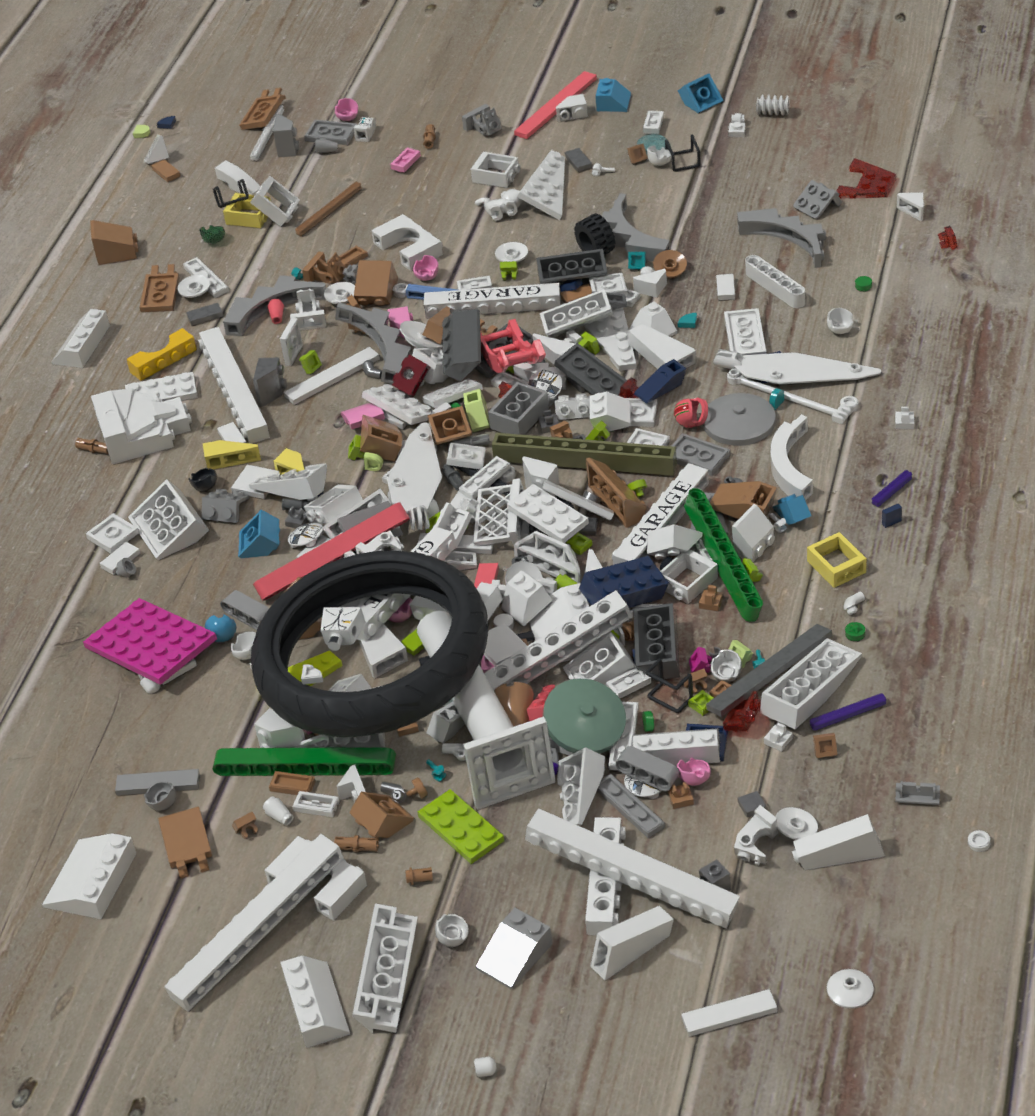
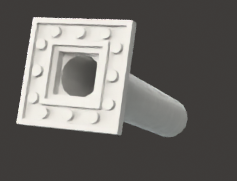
[417,611,556,810]

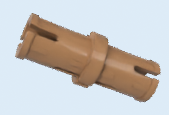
[423,124,436,149]
[75,438,109,455]
[334,835,379,853]

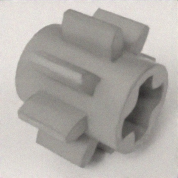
[343,264,358,284]

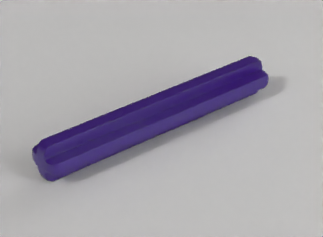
[809,693,886,731]

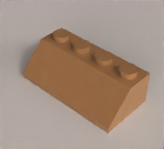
[586,458,647,528]

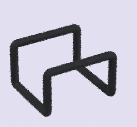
[665,134,701,171]
[213,179,249,208]
[646,658,693,713]

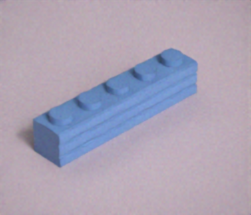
[406,284,458,300]

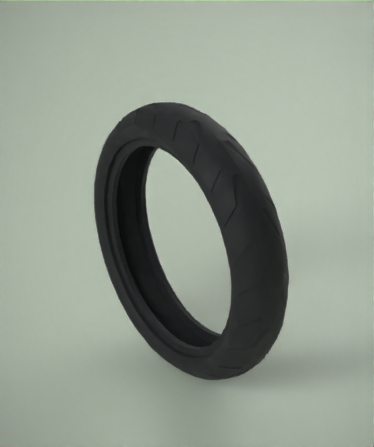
[251,550,488,737]

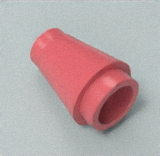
[268,299,284,324]

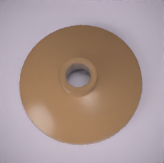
[653,250,687,278]

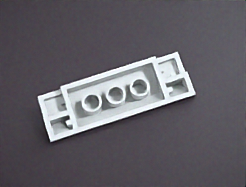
[352,903,417,1033]

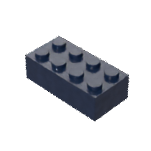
[579,556,669,608]

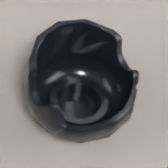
[188,468,217,492]

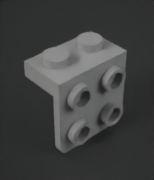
[793,180,842,219]
[202,489,249,523]

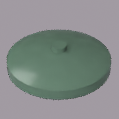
[542,678,626,754]

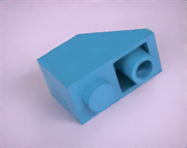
[772,494,811,525]

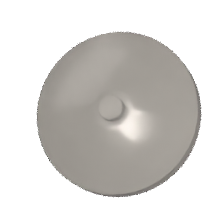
[703,393,776,446]

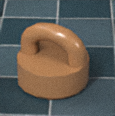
[407,777,428,799]

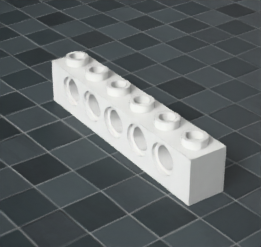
[585,817,626,935]

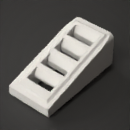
[444,551,477,570]

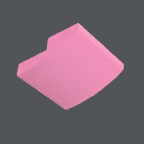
[341,402,385,430]

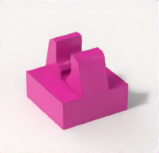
[689,646,712,673]

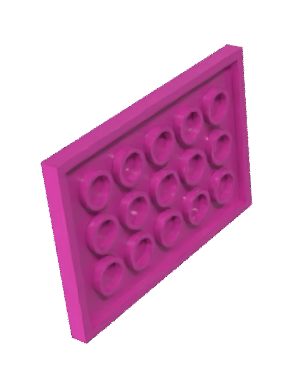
[83,598,217,685]

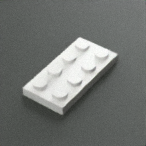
[724,308,766,355]
[125,372,198,402]
[362,384,433,425]
[507,484,589,543]

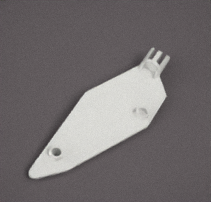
[713,349,881,384]
[387,422,442,530]

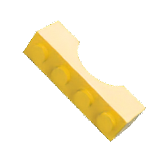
[126,328,197,381]

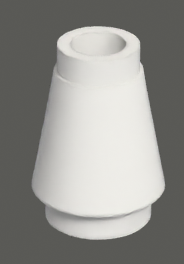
[263,796,294,826]

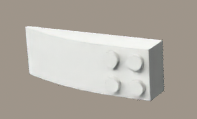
[760,638,862,729]

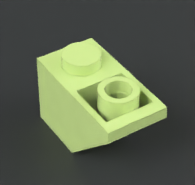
[463,389,490,432]

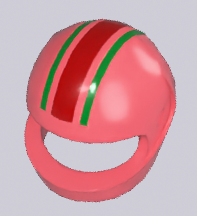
[674,397,708,428]

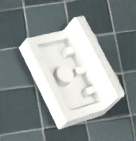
[555,394,590,420]
[433,502,473,548]

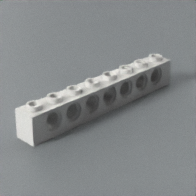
[484,591,633,690]

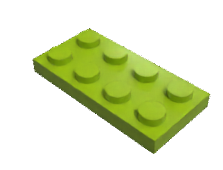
[417,789,504,864]

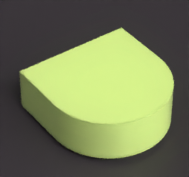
[133,125,150,138]
[364,452,383,471]

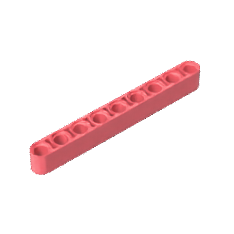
[253,502,410,601]

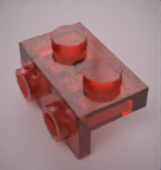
[723,691,761,732]

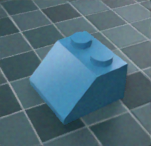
[678,73,724,113]
[595,78,631,112]
[238,510,280,558]

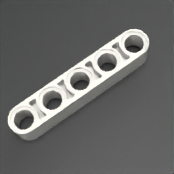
[745,255,805,308]

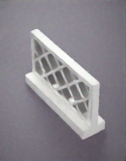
[473,478,524,546]

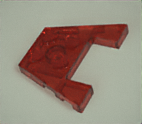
[837,158,896,199]

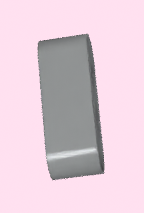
[220,590,269,630]
[615,746,680,791]

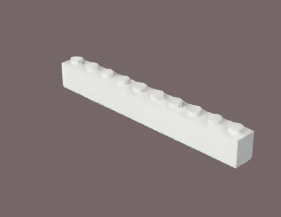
[198,327,270,444]
[525,808,740,928]
[164,834,344,1012]

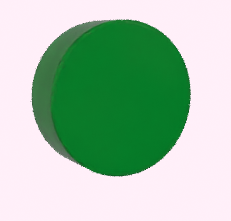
[855,276,872,291]
[642,711,654,732]

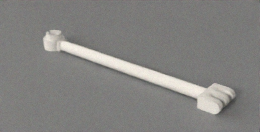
[727,369,852,424]

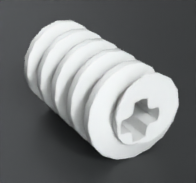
[756,94,790,116]

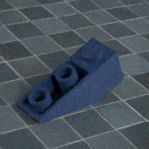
[634,359,687,404]

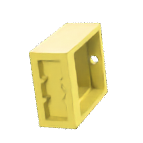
[223,193,271,228]
[807,532,867,588]

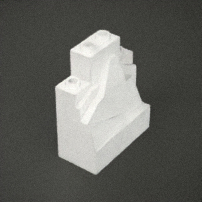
[91,388,192,465]

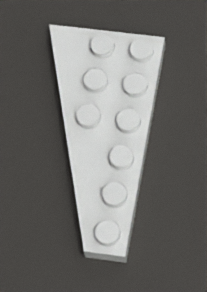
[517,150,565,220]
[584,308,637,371]

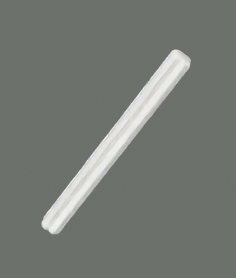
[250,105,284,161]

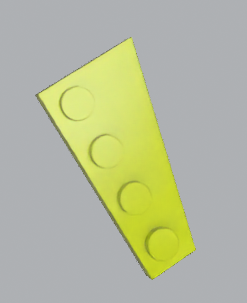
[288,650,343,686]

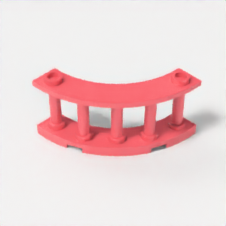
[480,319,546,373]

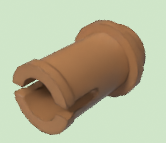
[405,867,433,885]

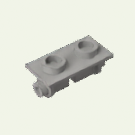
[895,781,940,805]

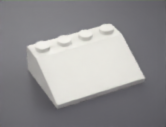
[128,479,209,560]
[529,583,600,662]
[42,833,137,919]

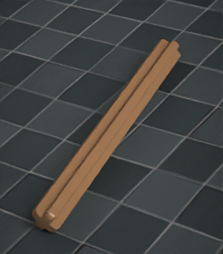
[295,181,362,236]

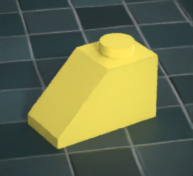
[273,448,304,475]

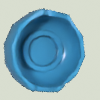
[204,614,237,642]

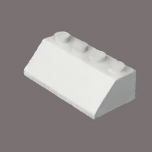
[540,289,613,338]
[52,309,110,368]
[633,728,720,766]
[281,955,350,1048]

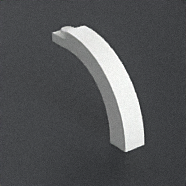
[770,414,813,501]

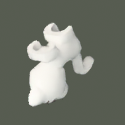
[475,189,523,221]

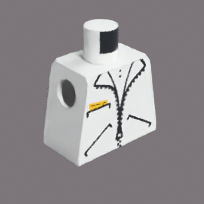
[321,607,366,651]

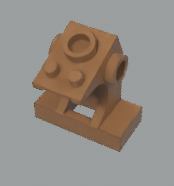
[302,251,345,284]

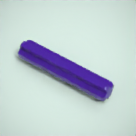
[871,470,912,507]

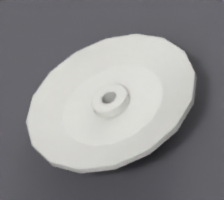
[400,321,443,349]

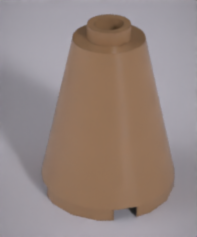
[494,682,534,727]

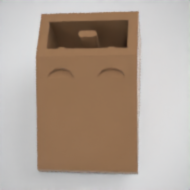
[360,415,402,462]
[710,481,777,519]

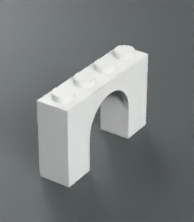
[371,214,443,271]
[409,582,503,620]
[265,836,367,921]

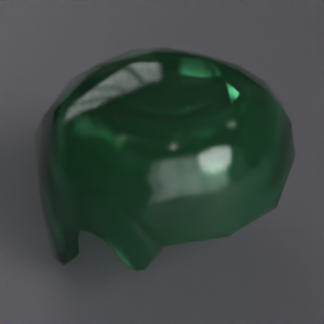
[199,225,226,244]

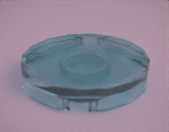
[637,134,666,154]

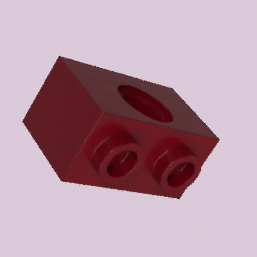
[392,354,430,398]

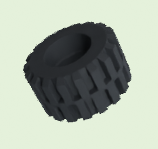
[574,213,616,255]

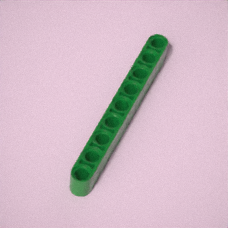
[684,488,763,622]
[212,747,396,776]

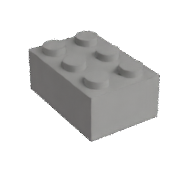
[488,381,549,435]

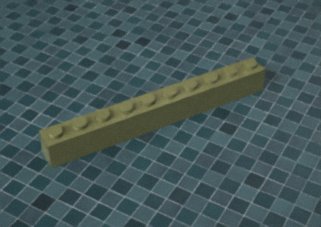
[492,433,677,476]

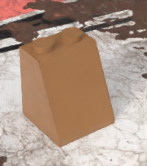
[90,220,139,265]
[354,260,398,306]

